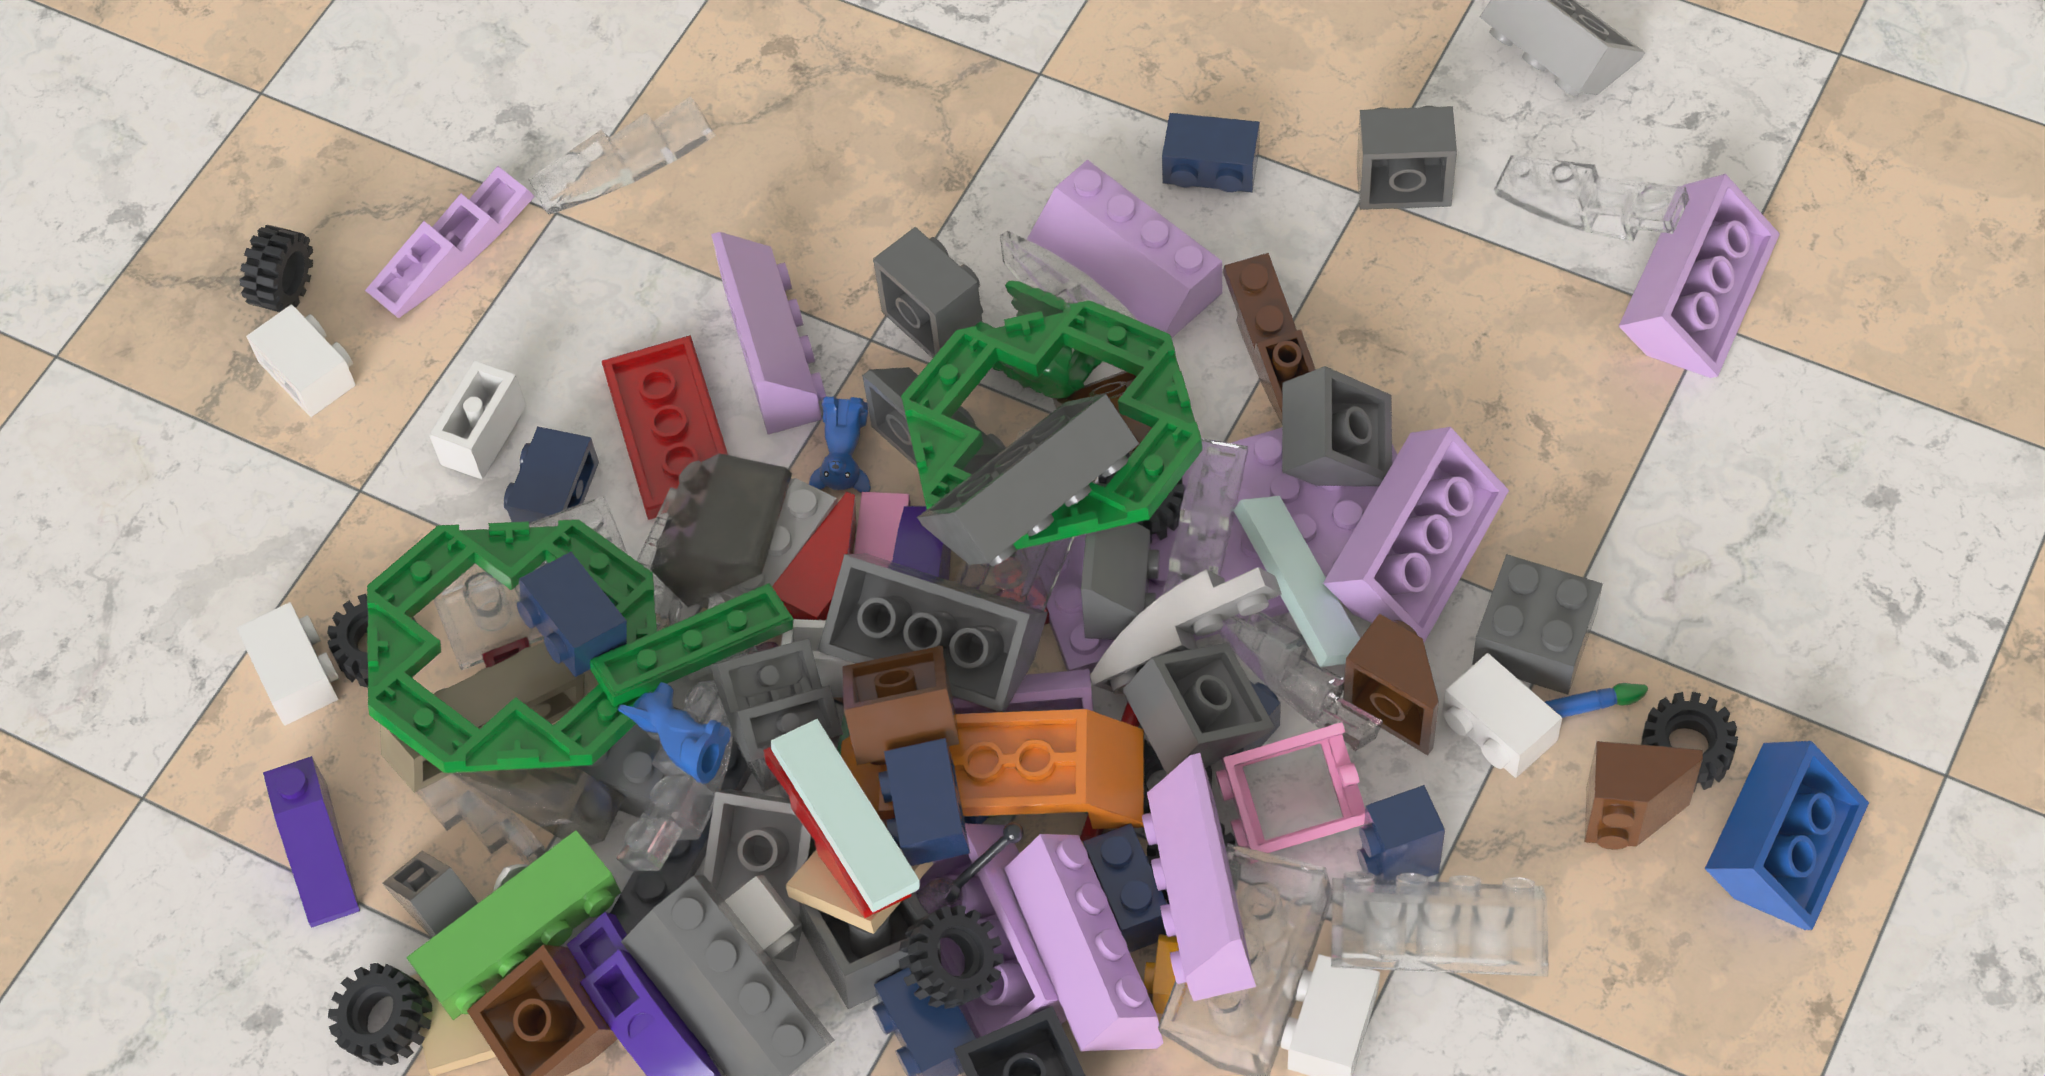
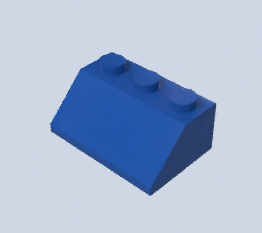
[1705,741,1869,930]

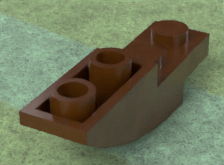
[1223,253,1316,423]

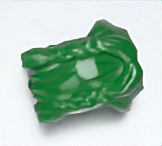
[975,280,1102,399]

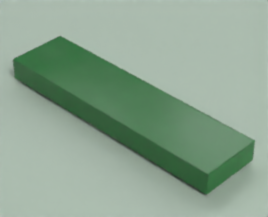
[590,583,794,707]

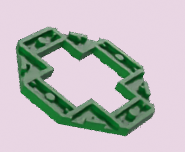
[901,300,1203,550]
[367,519,657,773]

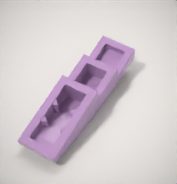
[365,166,535,318]

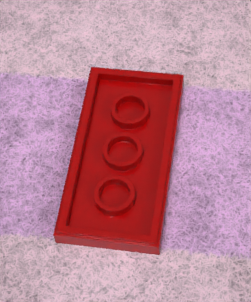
[601,335,740,520]

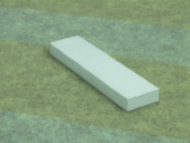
[1233,496,1360,667]
[771,719,920,912]

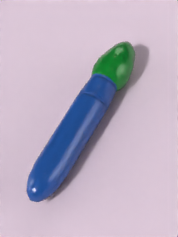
[1545,683,1648,718]

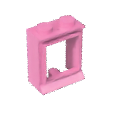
[1215,722,1365,858]

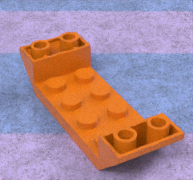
[841,709,1144,830]

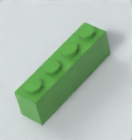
[406,830,621,1020]

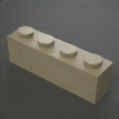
[380,641,585,793]

